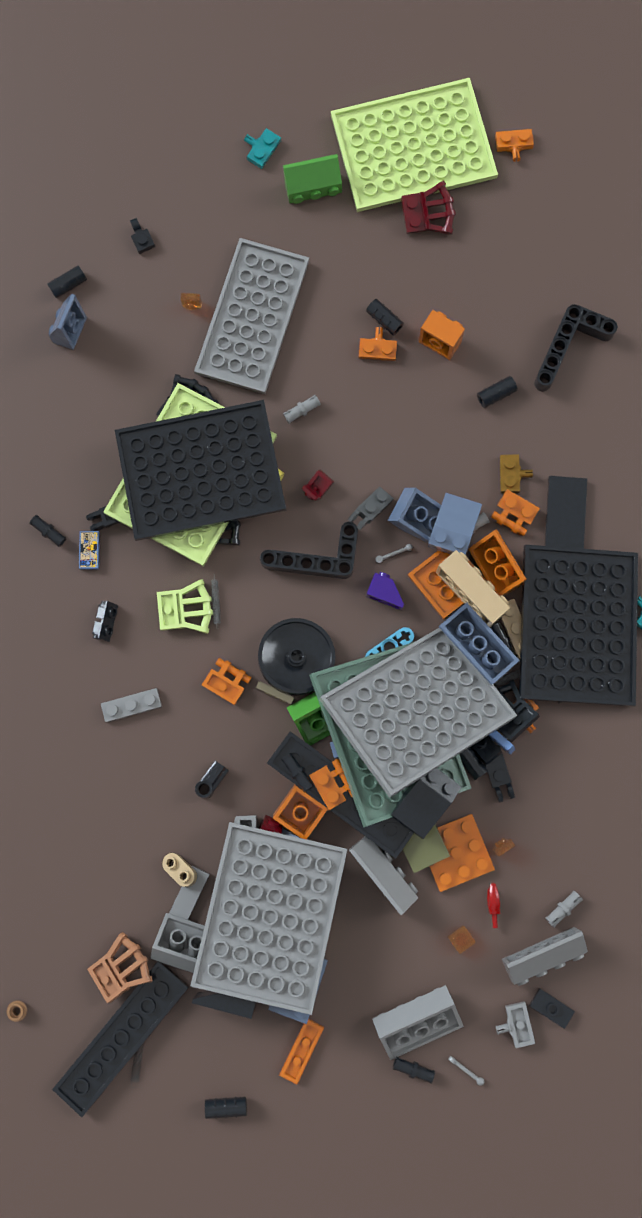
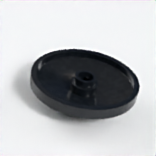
[258,618,336,695]

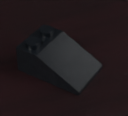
[391,768,461,839]
[192,990,257,1019]

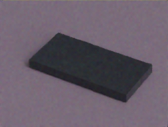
[545,476,587,549]

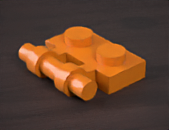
[491,489,540,536]
[202,658,252,705]
[309,758,353,810]

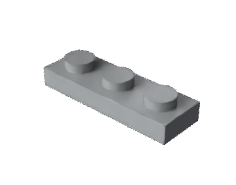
[101,688,162,723]

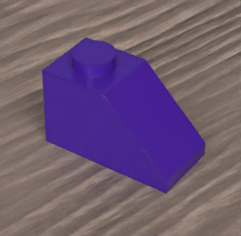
[366,572,404,611]

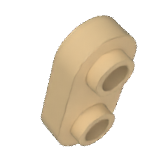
[162,853,197,887]

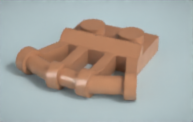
[87,932,153,1003]

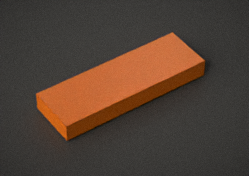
[279,1019,324,1085]

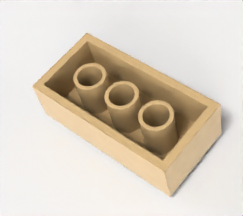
[436,550,510,627]

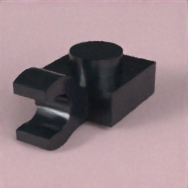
[130,218,155,254]

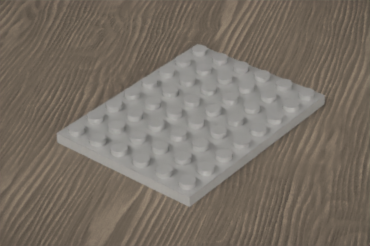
[320,628,517,798]
[190,822,347,1015]

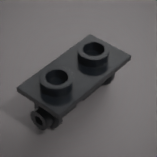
[92,601,118,642]

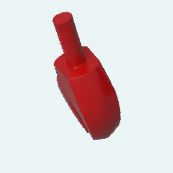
[487,883,500,928]

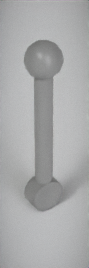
[375,544,413,564]
[448,1056,484,1086]

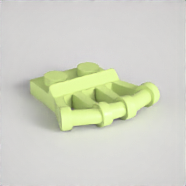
[157,579,213,634]

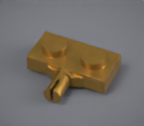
[500,454,533,493]

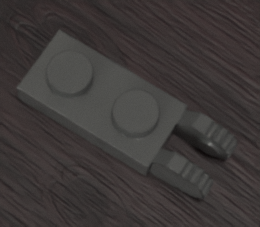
[348,486,394,530]

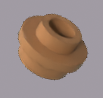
[7,1000,27,1022]

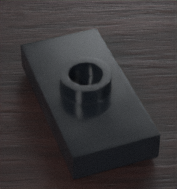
[472,736,502,765]
[529,988,575,1029]

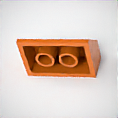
[468,529,527,596]

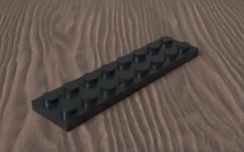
[267,731,414,859]
[52,961,189,1117]

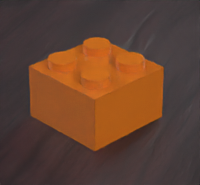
[419,310,465,360]
[273,784,328,840]

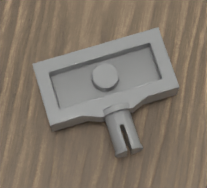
[495,1001,535,1048]

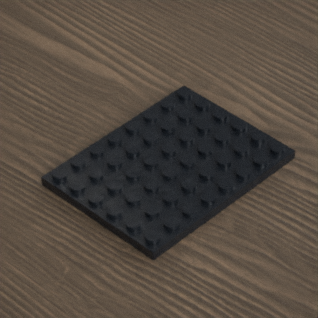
[115,400,286,541]
[519,544,638,706]

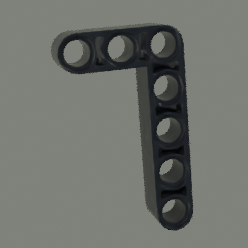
[534,304,618,392]
[260,522,358,579]

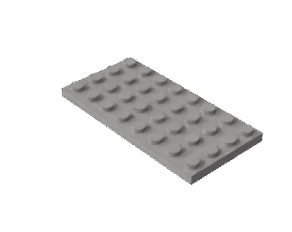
[194,238,310,394]

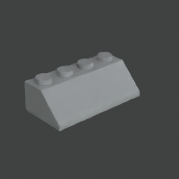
[349,836,418,915]
[151,913,205,973]
[502,927,588,986]
[372,985,464,1060]

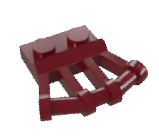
[401,180,456,235]

